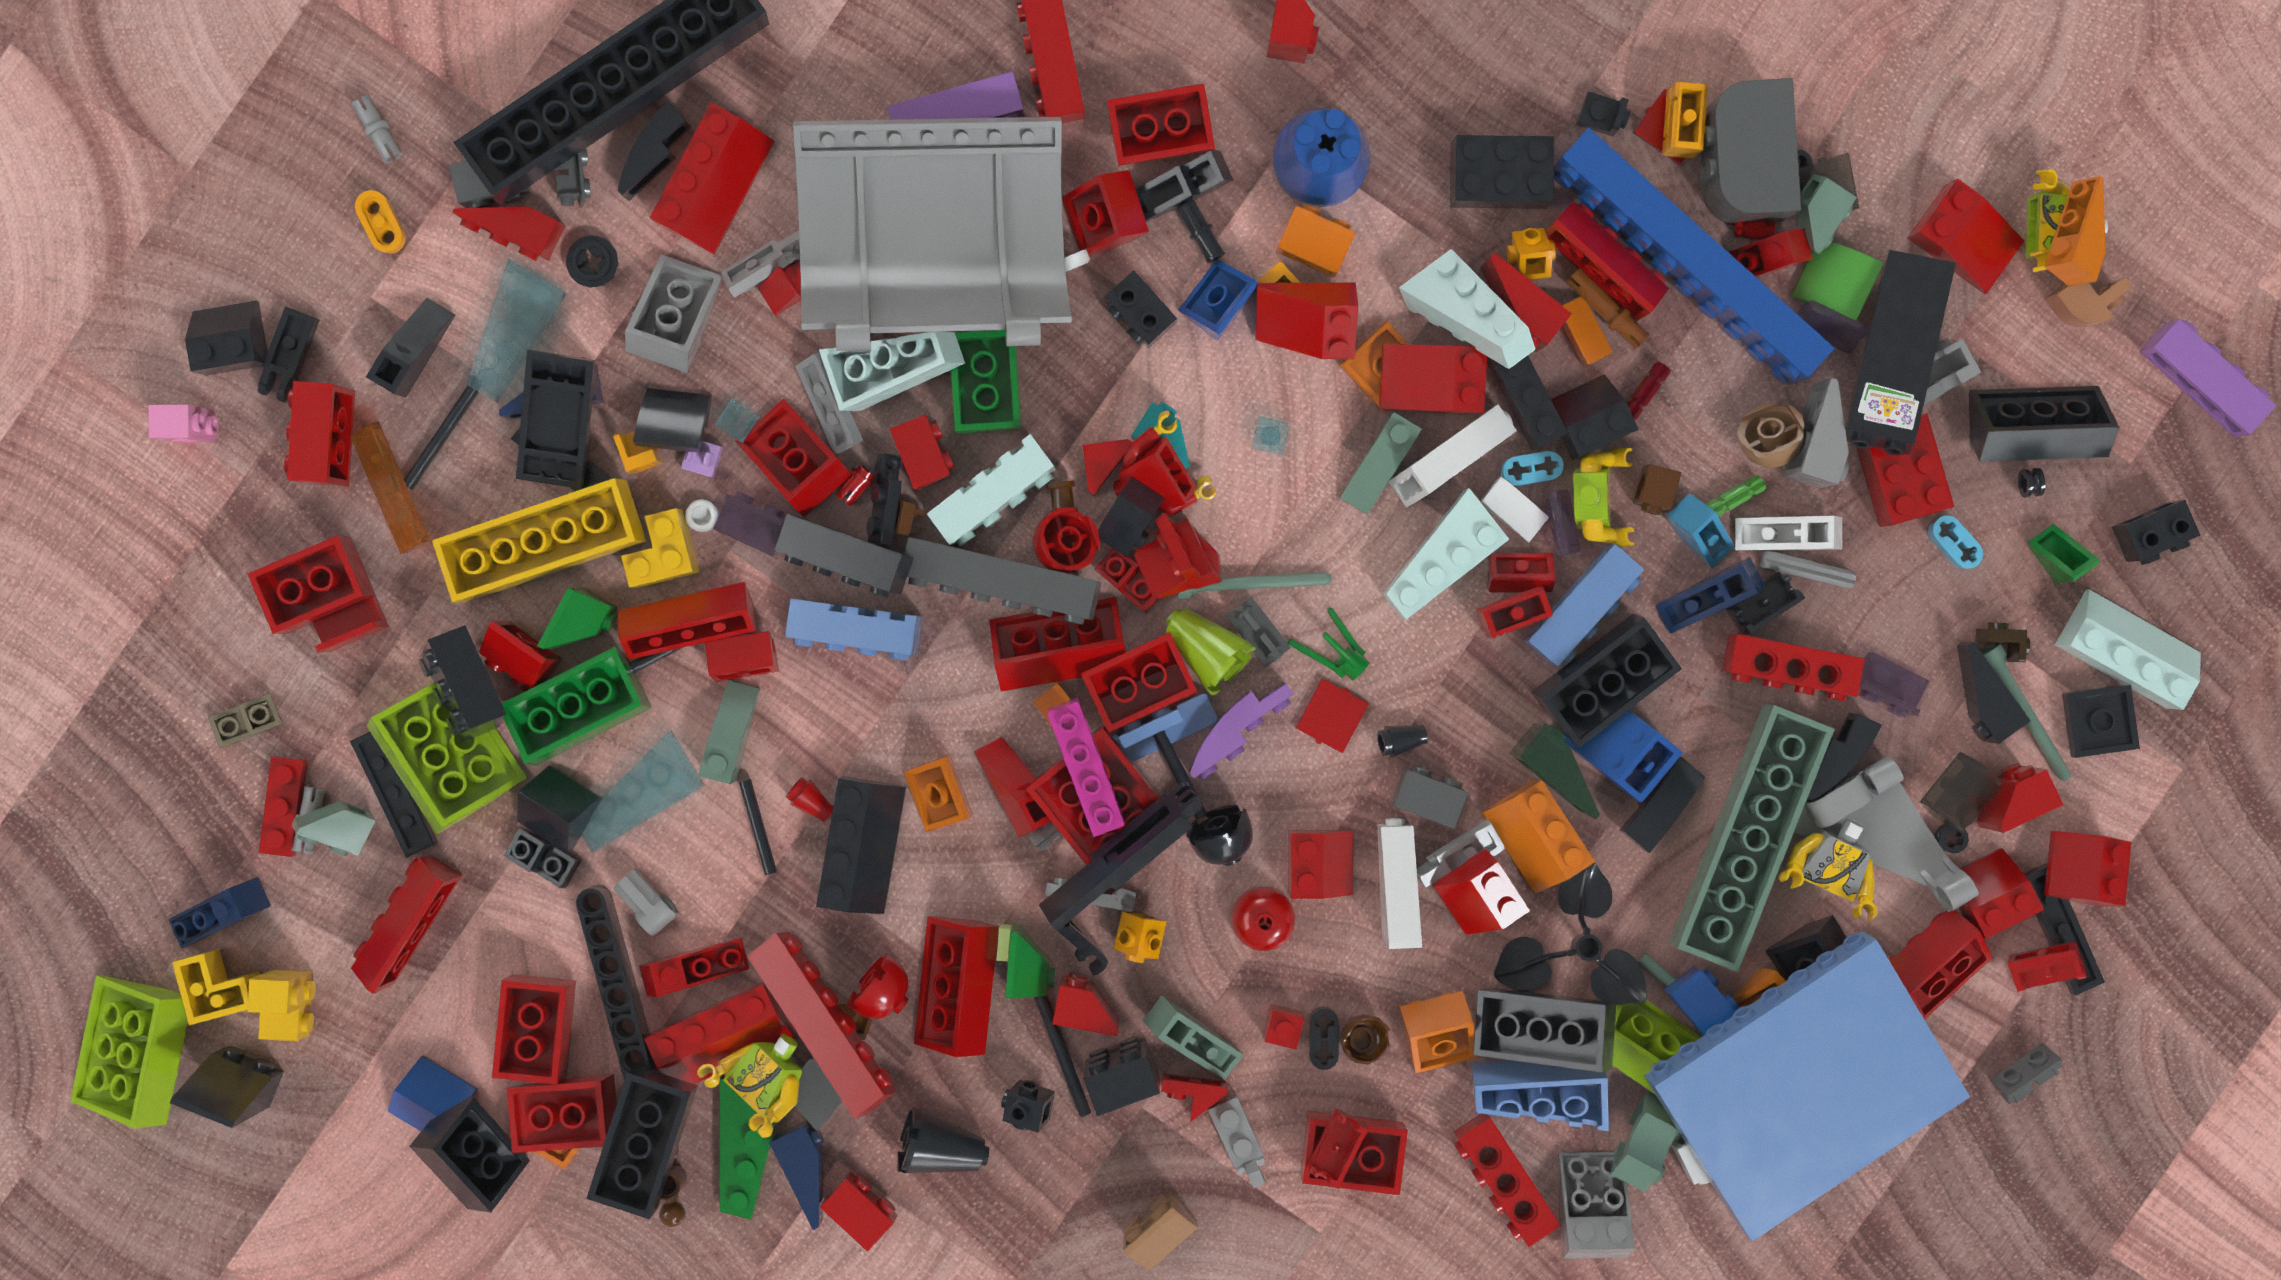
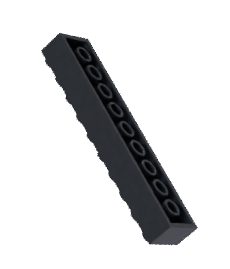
[453,0,769,206]

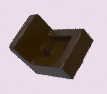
[1976,622,2030,663]

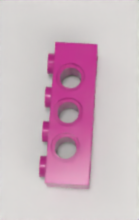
[1047,697,1125,837]

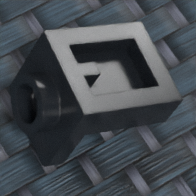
[1576,91,1631,137]

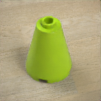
[1166,608,1256,695]

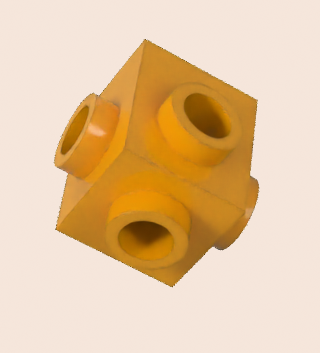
[1506,228,1556,280]
[1114,911,1167,963]

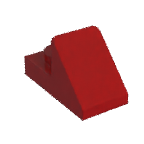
[758,260,801,316]
[1161,1073,1227,1122]

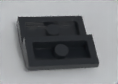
[633,388,712,453]

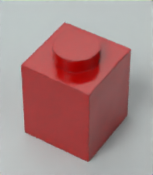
[1263,1004,1304,1050]

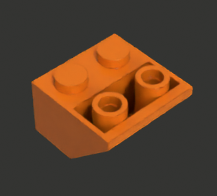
[1276,204,1356,278]

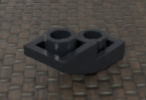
[503,828,582,888]

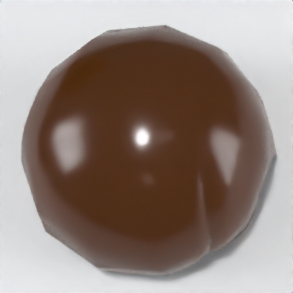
[1341,1014,1390,1065]

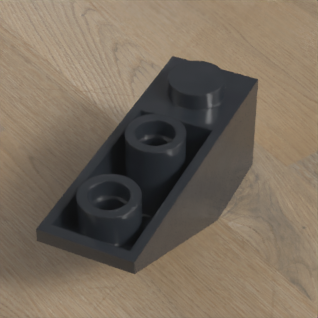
[366,298,456,398]

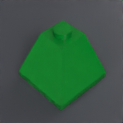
[537,587,618,649]
[1005,924,1055,999]

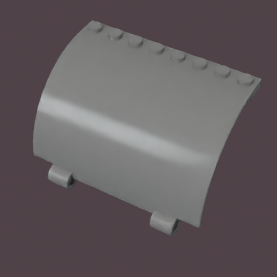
[793,117,1072,351]

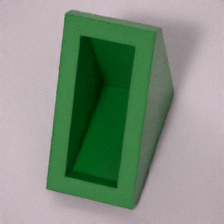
[2027,524,2100,583]

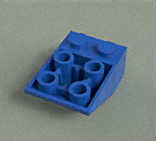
[1559,710,1683,803]

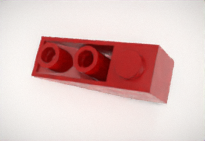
[452,206,565,261]
[974,737,1051,838]
[639,938,749,997]

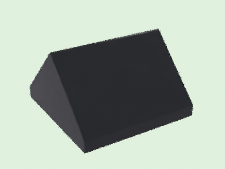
[517,765,602,854]

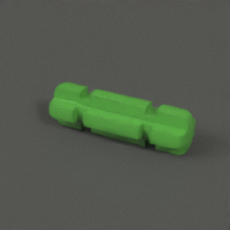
[1705,475,1766,517]

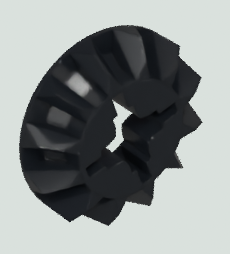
[566,235,619,288]

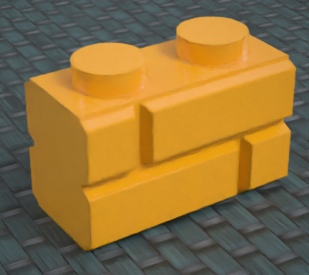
[1662,82,1708,158]

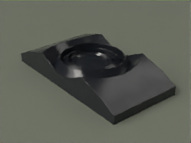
[516,350,595,489]

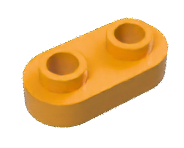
[355,190,406,254]

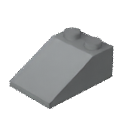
[625,254,722,373]
[1782,378,1849,488]

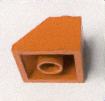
[1400,991,1478,1074]

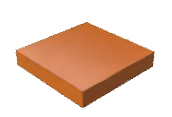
[1339,320,1410,412]

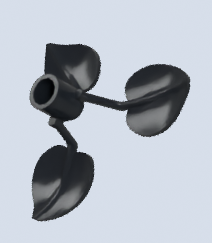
[1494,862,1647,1005]

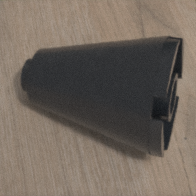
[897,1107,990,1173]

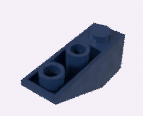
[168,877,271,948]

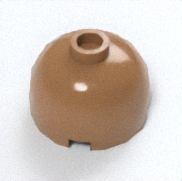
[1737,402,1806,468]

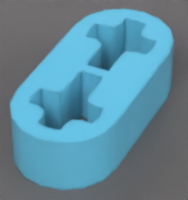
[1500,451,1564,486]
[1927,515,1983,569]

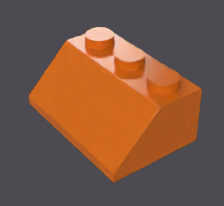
[1481,777,1595,894]

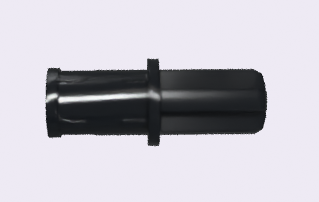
[1178,199,1225,264]

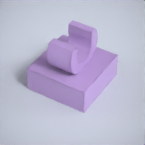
[681,441,723,478]

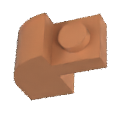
[2045,277,2133,328]

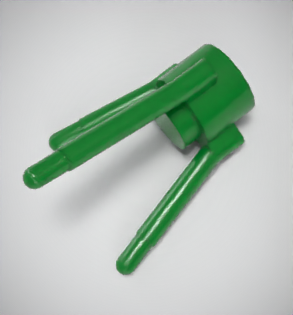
[1288,608,1370,681]

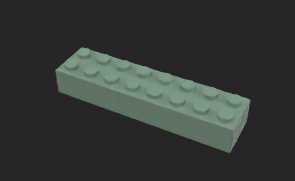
[1668,703,1835,972]

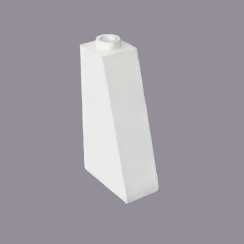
[1388,405,1517,508]
[1377,818,1422,949]

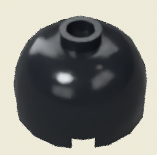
[1186,805,1253,866]

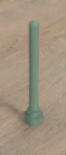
[1177,572,1332,599]
[1980,642,2071,781]

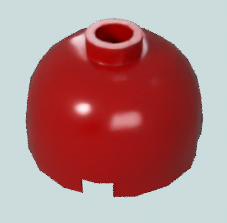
[1032,507,1100,573]
[1231,886,1296,951]
[847,953,909,1020]

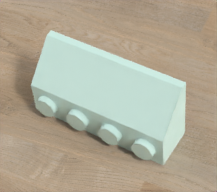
[2055,589,2201,710]

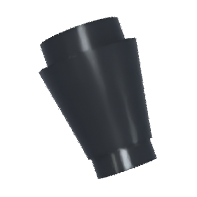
[1377,725,1428,758]

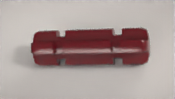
[1627,362,1671,420]

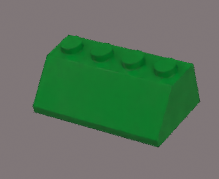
[502,647,652,765]

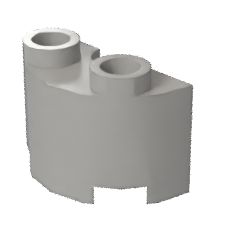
[1924,338,1981,405]

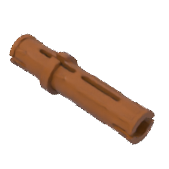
[1565,267,1650,349]

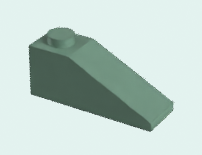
[1340,412,1421,515]
[698,680,760,784]
[1142,995,1244,1080]

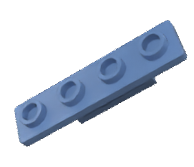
[1112,693,1218,762]

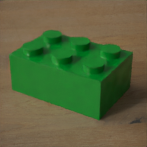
[951,330,1022,435]

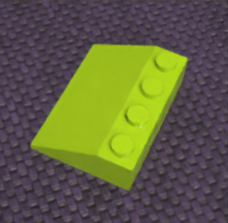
[367,683,527,835]
[70,975,188,1129]

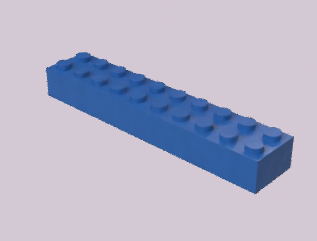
[1554,127,1835,385]

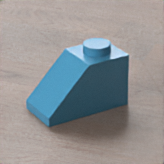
[1666,493,1735,569]

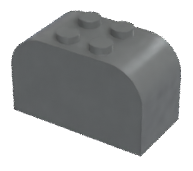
[1698,78,1801,225]

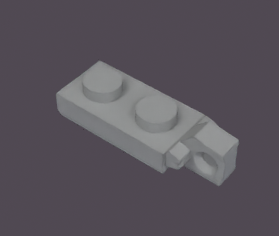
[721,231,800,298]
[1417,819,1505,887]
[1045,877,1136,912]
[1208,1095,1266,1188]

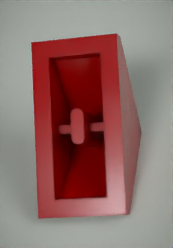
[1082,439,1132,496]

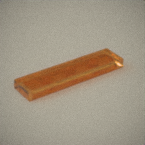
[350,422,430,554]

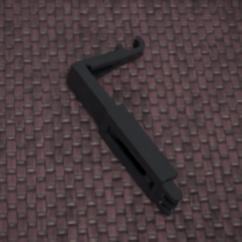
[1039,782,1202,976]

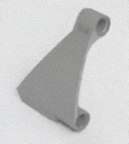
[1794,755,1979,912]

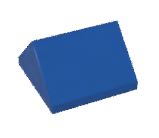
[1178,259,1259,341]
[388,1055,478,1131]

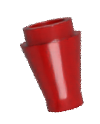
[785,777,833,822]

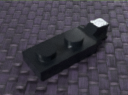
[866,453,902,545]

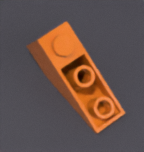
[2044,176,2106,286]

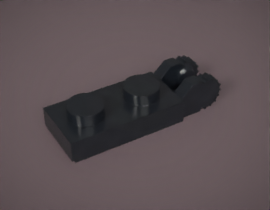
[257,307,320,403]

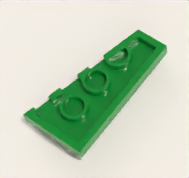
[720,1076,776,1220]

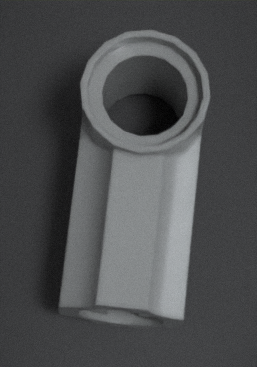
[613,869,679,936]

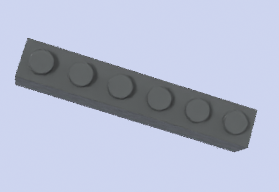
[905,537,1102,625]

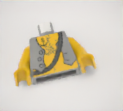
[1778,819,1878,922]

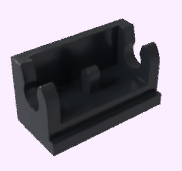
[1725,572,1805,634]

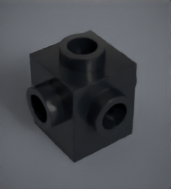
[1001,1080,1055,1133]

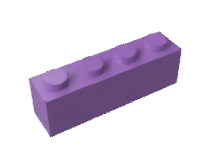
[887,71,1025,120]
[2139,319,2276,437]

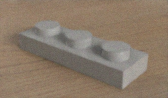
[795,352,863,454]

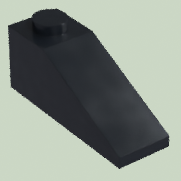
[1957,642,2031,744]

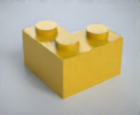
[621,508,700,588]
[172,948,260,1025]
[247,969,316,1041]

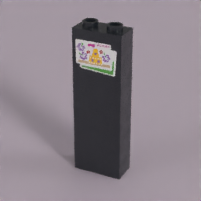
[1845,250,1956,456]

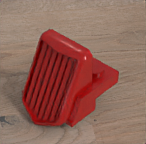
[1134,513,1222,599]

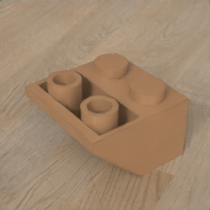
[1123,1191,1198,1271]

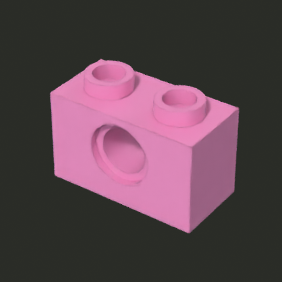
[148,404,219,443]

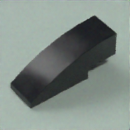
[617,101,691,201]
[1136,150,1233,222]
[1807,713,1882,800]
[1619,756,1705,853]

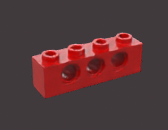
[1722,634,1865,702]
[1453,1113,1561,1247]

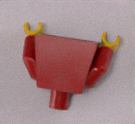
[1113,411,1216,515]

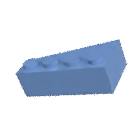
[785,598,923,660]
[1472,1060,1609,1131]

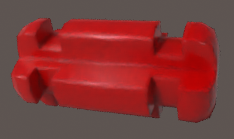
[1734,221,1775,239]

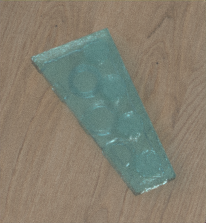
[467,258,566,403]
[581,730,705,853]

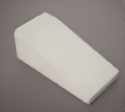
[1480,476,1549,543]

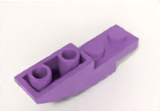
[1189,683,1293,779]

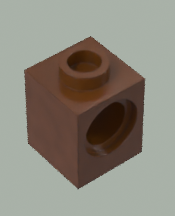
[1633,464,1682,515]

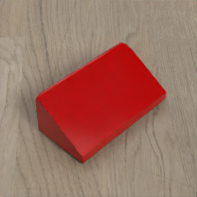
[1488,553,1556,593]

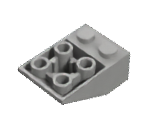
[1558,1152,1635,1259]

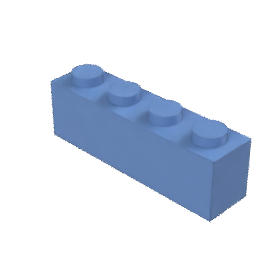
[1523,544,1644,667]

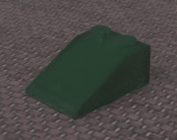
[1509,723,1600,820]

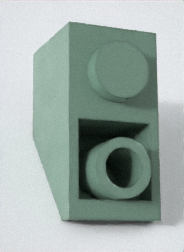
[1797,174,1857,254]
[292,800,376,856]

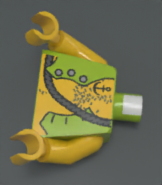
[2025,169,2108,272]
[1573,448,1635,548]
[697,1034,802,1138]

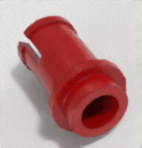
[835,464,875,507]

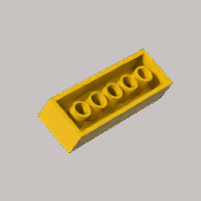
[432,478,647,603]

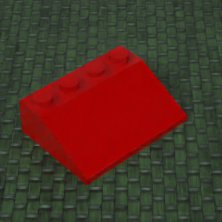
[1025,724,1160,891]

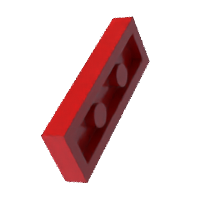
[259,756,308,857]

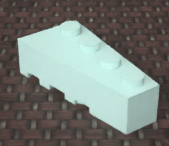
[1399,249,1535,369]
[819,332,965,411]
[927,434,1056,547]
[1382,488,1509,620]

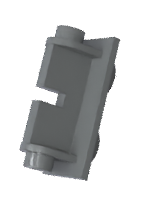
[555,149,591,208]
[1226,597,1291,667]
[1990,1043,2063,1104]

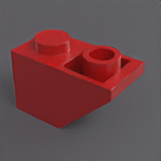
[1729,228,1813,277]

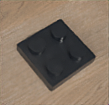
[2062,684,2140,758]

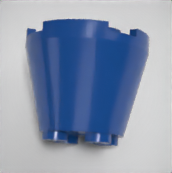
[1273,108,1370,207]

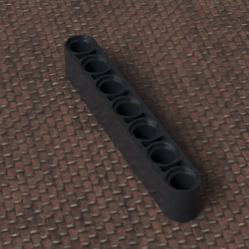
[576,885,661,1081]

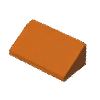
[1562,297,1613,367]

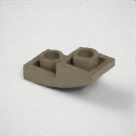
[208,694,283,748]

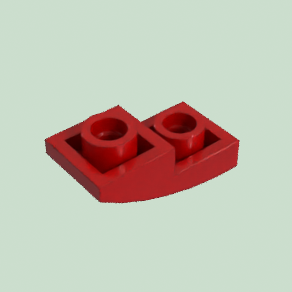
[1094,548,1159,614]

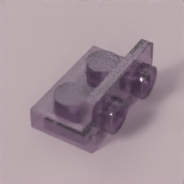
[713,491,785,557]
[1858,652,1929,719]

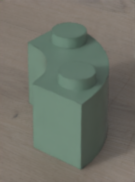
[1611,1091,1681,1192]

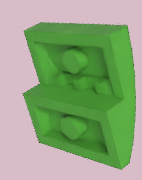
[1790,242,1884,323]

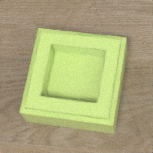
[996,924,1012,962]

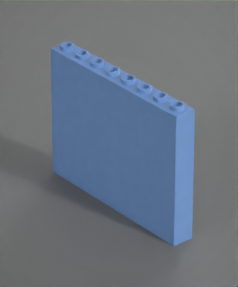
[1644,931,1970,1241]

